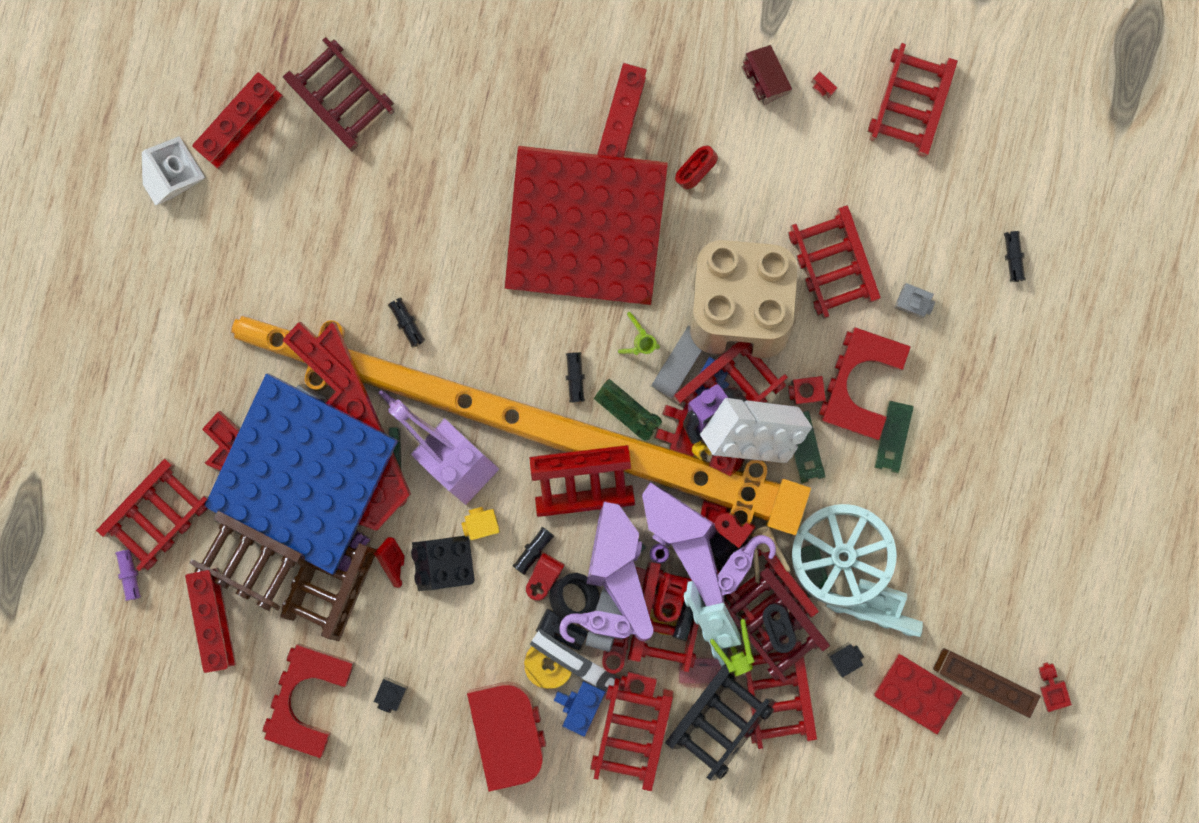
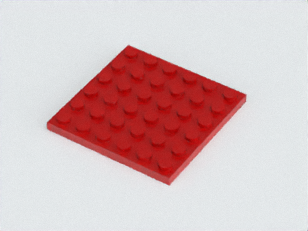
[504,146,668,305]

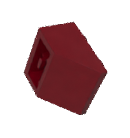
[741,45,792,105]

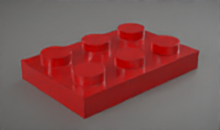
[873,653,963,735]

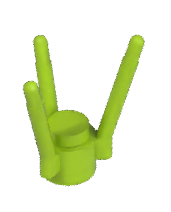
[618,312,660,355]
[710,619,755,676]

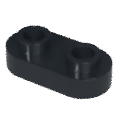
[763,603,797,653]

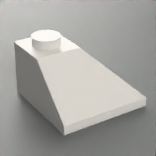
[142,136,205,205]

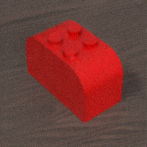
[467,682,546,792]

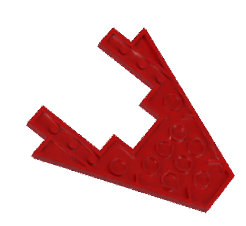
[202,322,411,531]

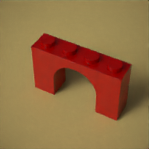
[818,327,911,441]
[262,643,355,758]

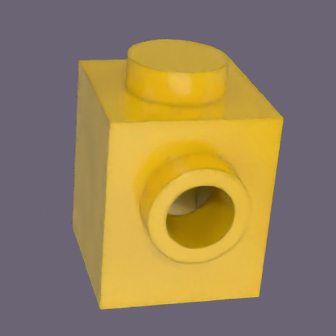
[461,506,500,540]

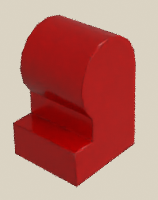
[715,512,755,548]

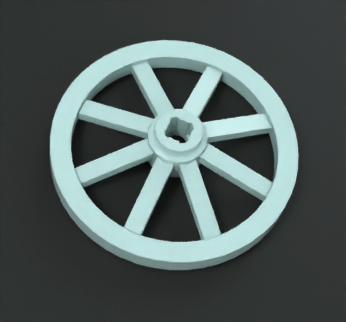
[792,504,897,607]

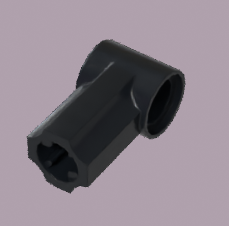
[535,609,589,651]

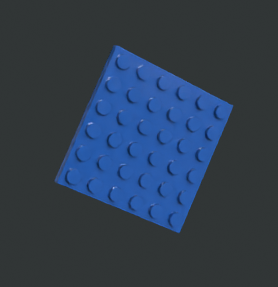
[205,373,398,574]

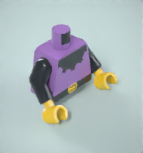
[683,384,748,461]

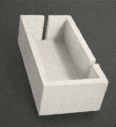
[700,398,813,463]

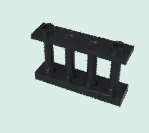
[665,664,776,781]

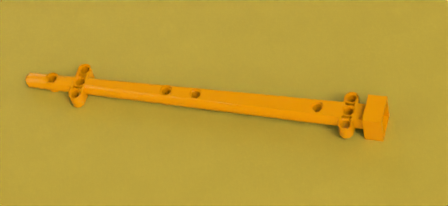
[231,316,811,536]

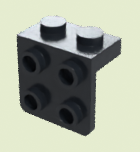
[411,536,475,591]

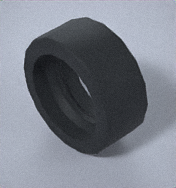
[549,573,599,620]

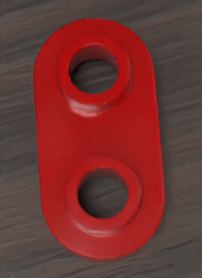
[675,145,718,190]

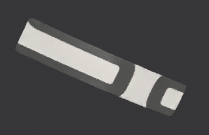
[530,629,621,692]

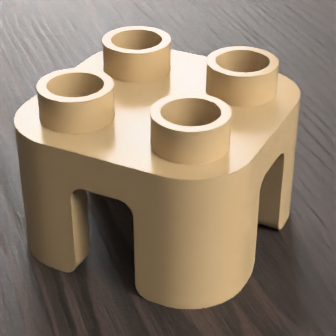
[690,240,797,358]

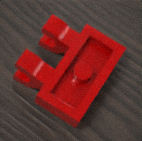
[654,404,694,456]

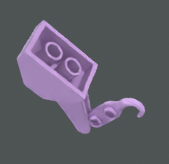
[379,390,499,505]
[642,482,776,606]
[560,502,653,643]

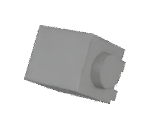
[894,283,935,318]

